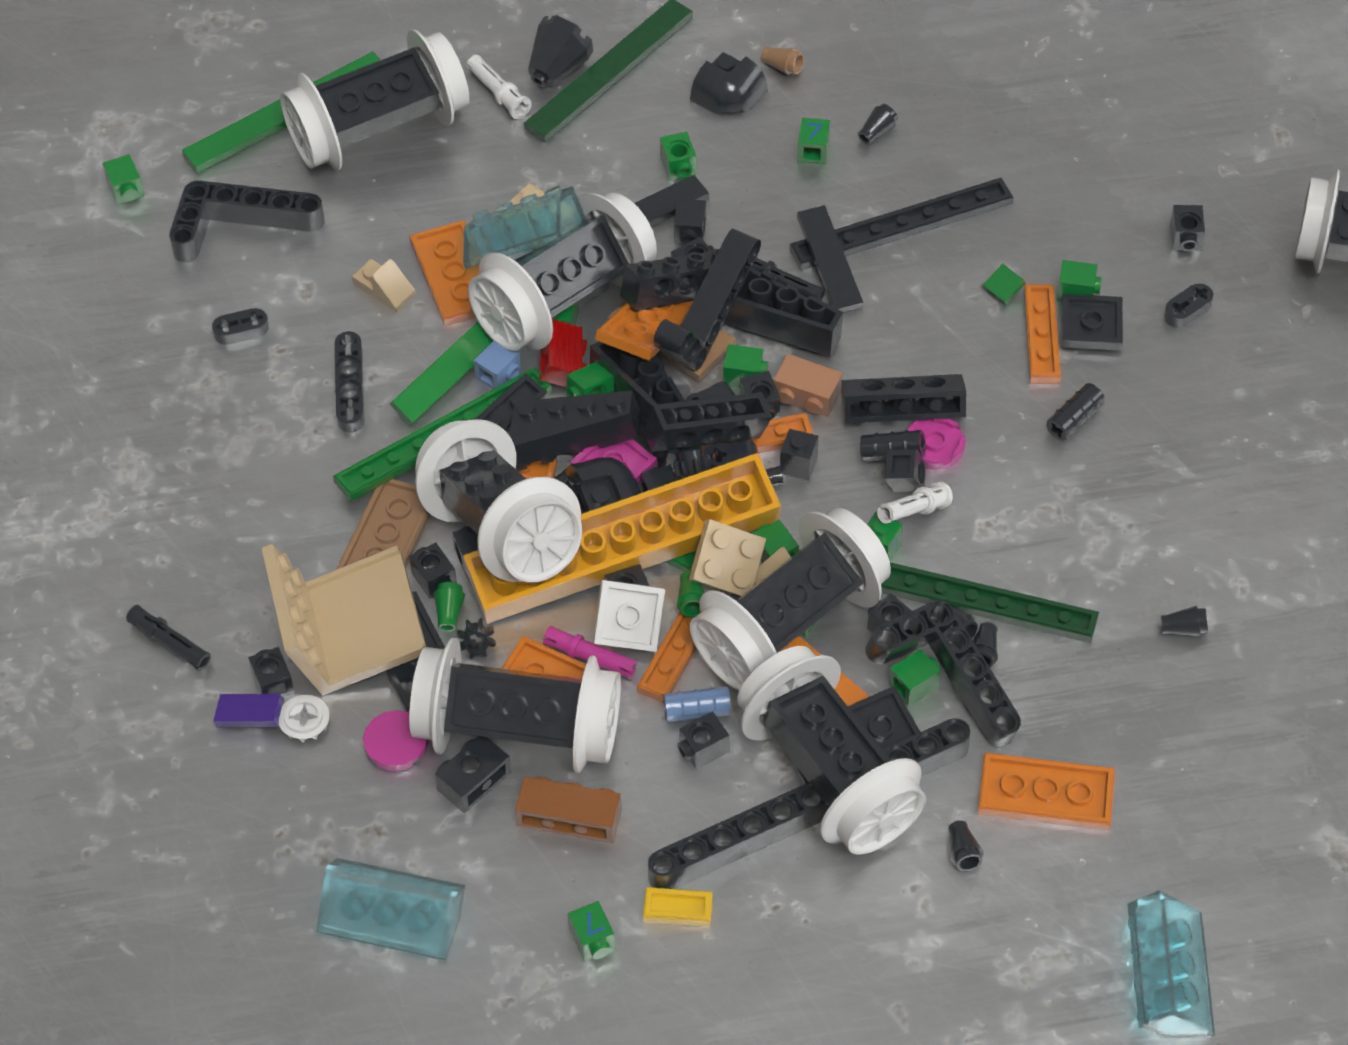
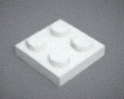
[592,580,665,652]

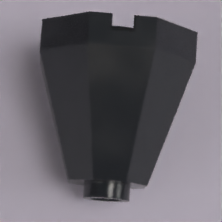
[528,15,593,87]

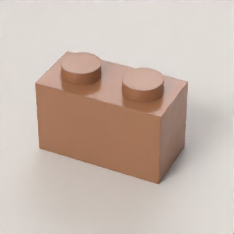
[773,354,843,417]

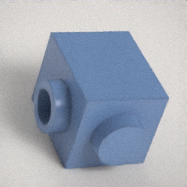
[474,340,521,389]

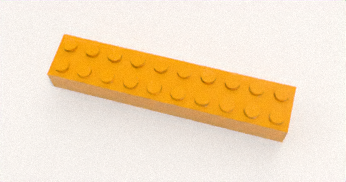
[463,453,781,624]

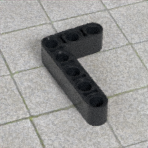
[169,180,325,263]
[653,228,761,371]
[865,600,1021,747]

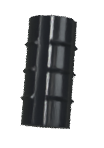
[1046,383,1105,441]
[860,430,926,462]

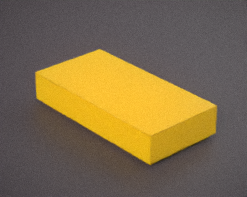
[643,887,713,927]

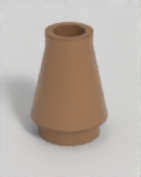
[761,46,804,76]

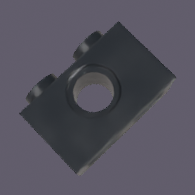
[435,736,511,814]

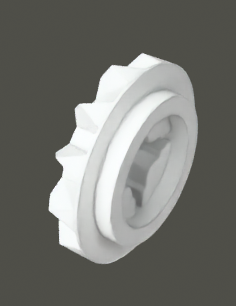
[278,695,330,743]

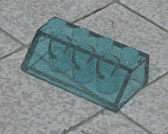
[463,186,586,269]
[316,858,465,961]
[1127,890,1215,1038]

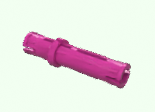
[543,625,638,680]

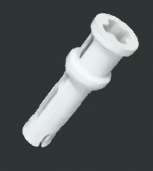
[466,55,532,119]
[877,481,953,524]

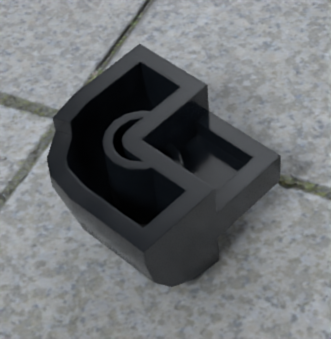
[690,52,768,116]
[565,457,642,512]

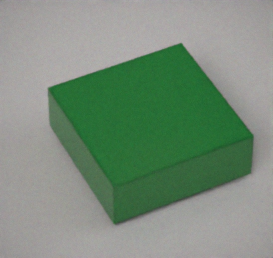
[983,263,1026,305]

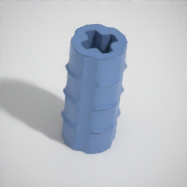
[663,687,731,722]

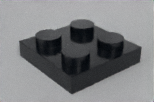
[1062,294,1123,351]

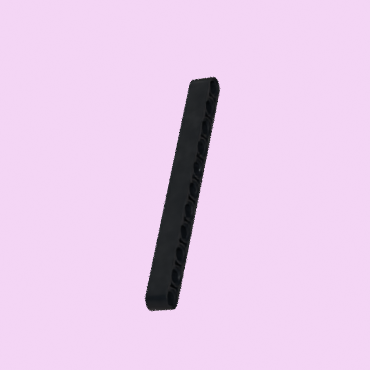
[648,718,970,889]

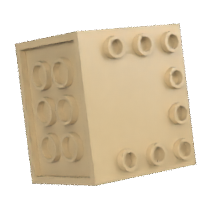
[261,543,426,696]

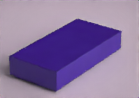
[213,694,284,727]

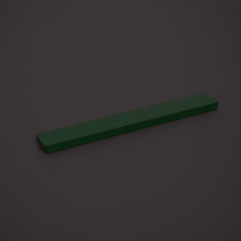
[524,0,693,143]
[881,562,1099,643]

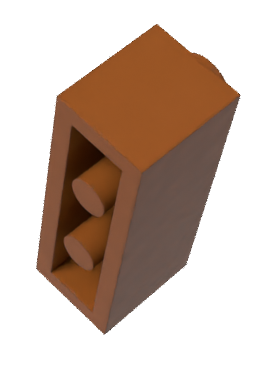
[515,776,622,844]

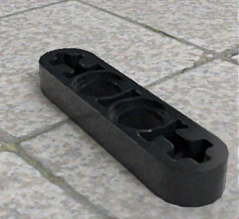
[334,331,365,433]

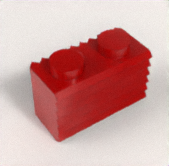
[539,319,587,387]

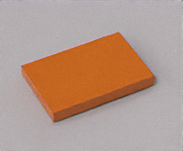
[502,636,586,679]

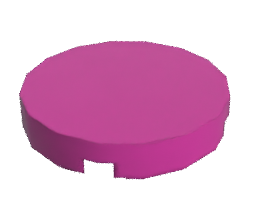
[907,418,966,470]
[363,710,429,772]

